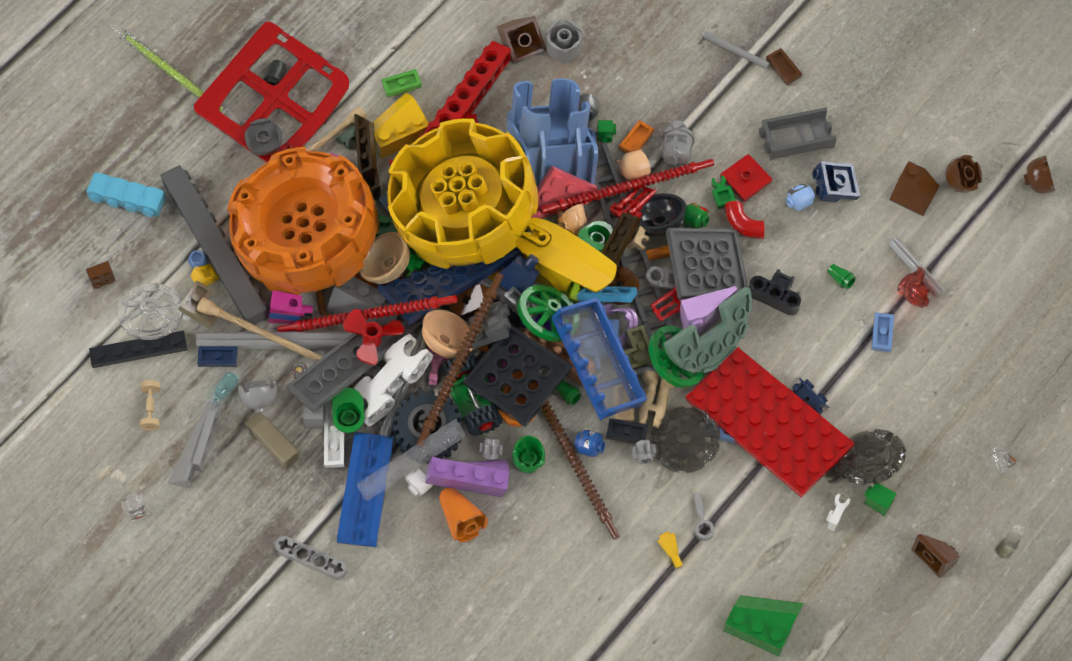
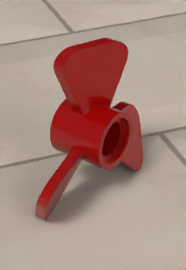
[343,309,404,366]

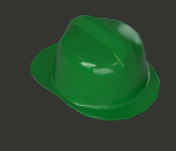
[578,221,614,251]
[332,388,364,433]

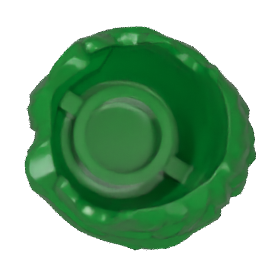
[512,435,545,474]

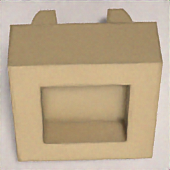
[627,226,649,250]

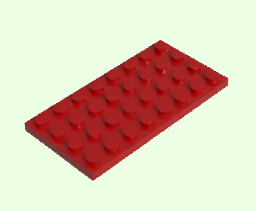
[685,347,854,498]

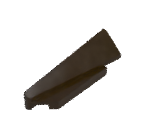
[354,114,381,200]

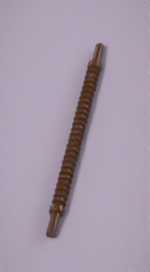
[416,273,504,448]
[541,400,620,540]

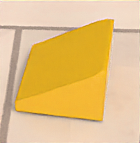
[191,264,219,286]

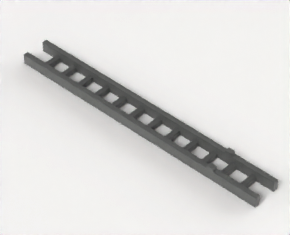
[594,142,672,346]

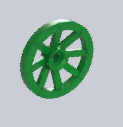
[517,285,579,342]
[649,326,704,388]

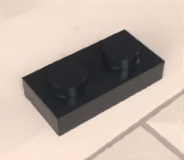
[606,418,648,444]

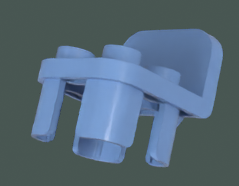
[506,78,598,187]

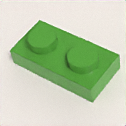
[381,69,422,98]

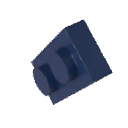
[197,346,238,367]

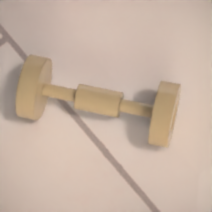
[140,380,160,431]

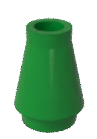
[827,264,856,289]
[556,381,582,405]

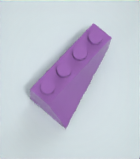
[425,457,509,497]

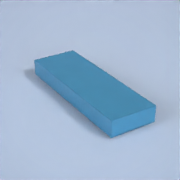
[577,287,638,302]

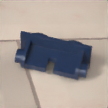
[792,377,830,414]

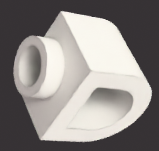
[405,469,433,496]

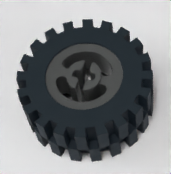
[393,390,463,464]

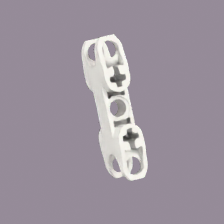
[354,334,433,426]

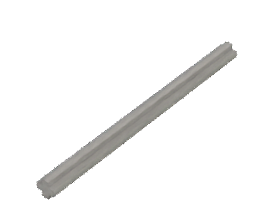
[196,332,428,349]

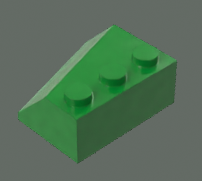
[724,595,804,657]

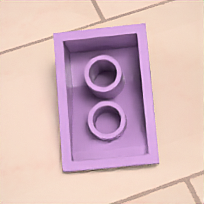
[679,286,737,335]

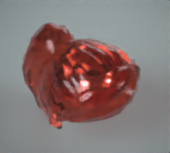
[897,266,930,308]

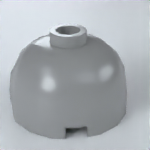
[238,380,277,412]

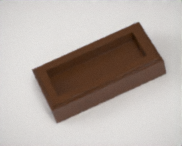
[766,48,802,85]

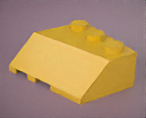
[372,92,429,158]

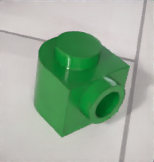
[597,120,616,143]

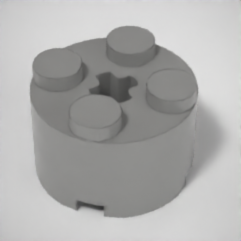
[546,20,583,64]

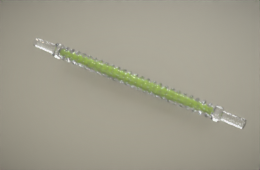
[107,21,243,126]

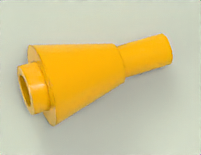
[657,531,683,569]

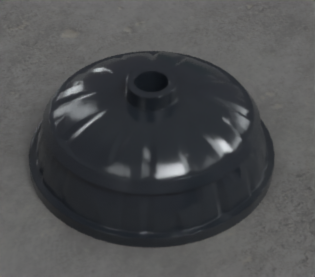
[637,193,687,237]

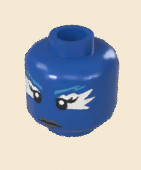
[575,430,605,457]

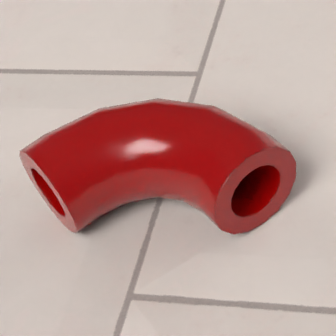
[725,201,765,239]

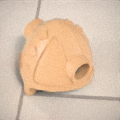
[556,204,588,236]

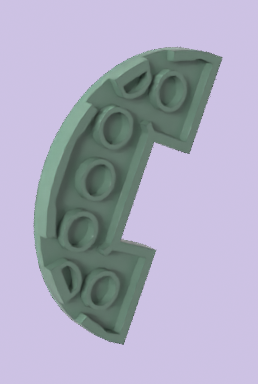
[663,287,752,373]

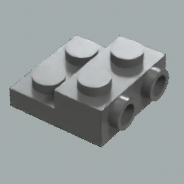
[469,300,511,349]

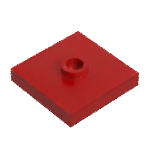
[720,154,773,202]

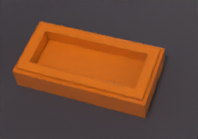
[618,120,655,153]

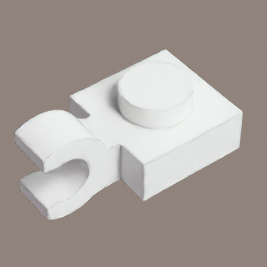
[826,494,850,532]

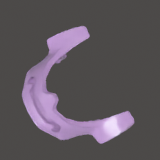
[604,304,638,347]

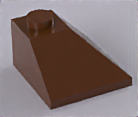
[497,16,546,63]
[890,161,939,216]
[911,534,960,578]

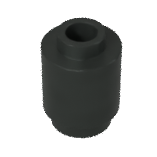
[264,60,286,86]

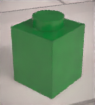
[864,481,897,516]

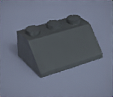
[326,277,390,322]

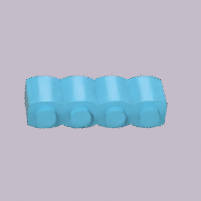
[86,173,166,217]

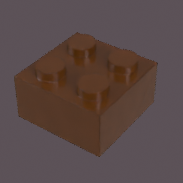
[86,261,116,289]

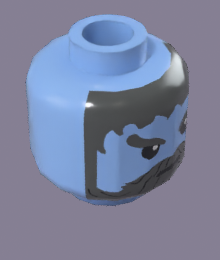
[786,184,815,211]

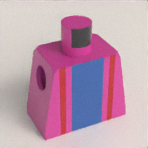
[268,290,313,324]

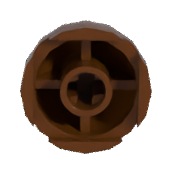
[945,155,982,193]
[1024,155,1055,194]

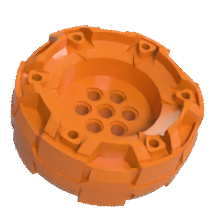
[227,147,380,295]

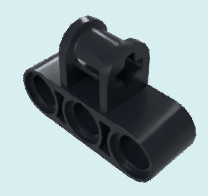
[749,269,801,315]

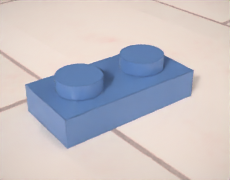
[871,312,894,352]

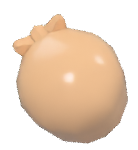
[617,149,651,181]

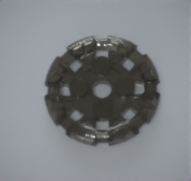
[650,406,721,473]
[836,429,906,485]

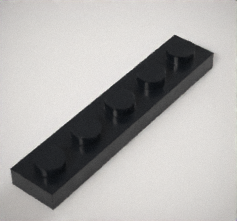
[89,330,188,368]

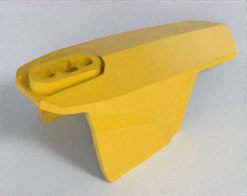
[515,218,617,293]

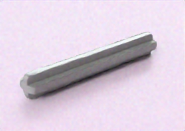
[889,237,944,297]

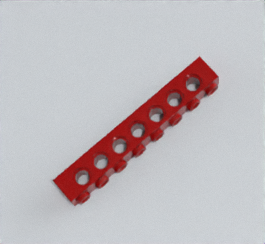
[418,40,511,138]

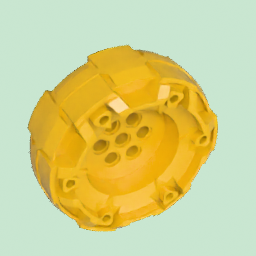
[387,119,538,269]

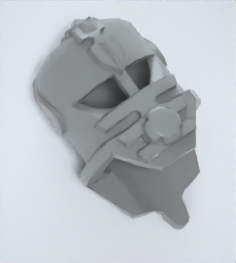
[662,121,695,167]

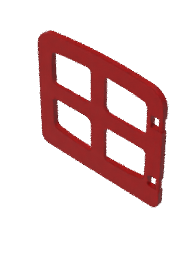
[194,21,349,163]

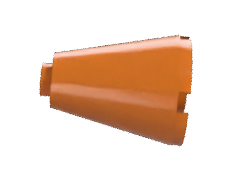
[439,488,488,543]

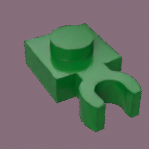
[711,176,736,209]
[404,249,427,277]

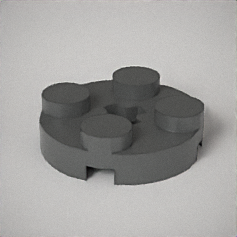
[245,119,282,155]

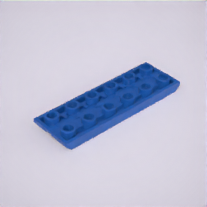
[337,432,394,548]

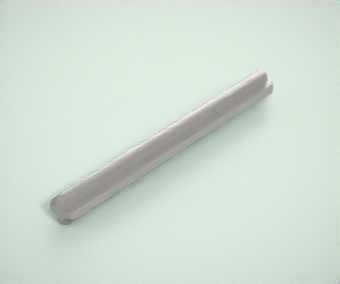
[379,330,426,436]

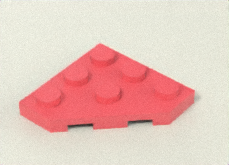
[532,166,598,219]

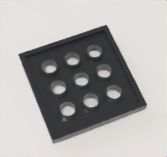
[463,324,573,427]

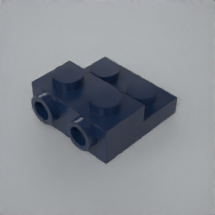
[812,161,860,202]

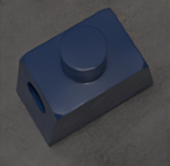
[493,254,540,293]

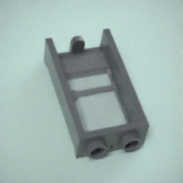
[759,107,837,161]

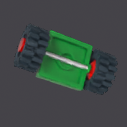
[442,353,503,436]

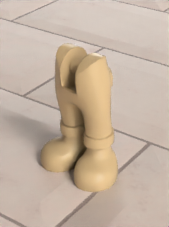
[639,370,675,429]

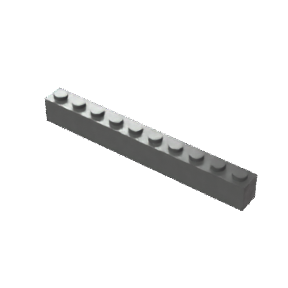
[160,165,269,325]

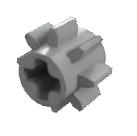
[479,437,503,459]
[632,440,657,464]

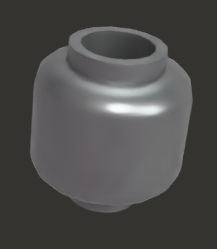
[578,93,599,121]

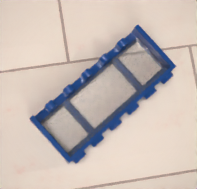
[551,297,647,421]

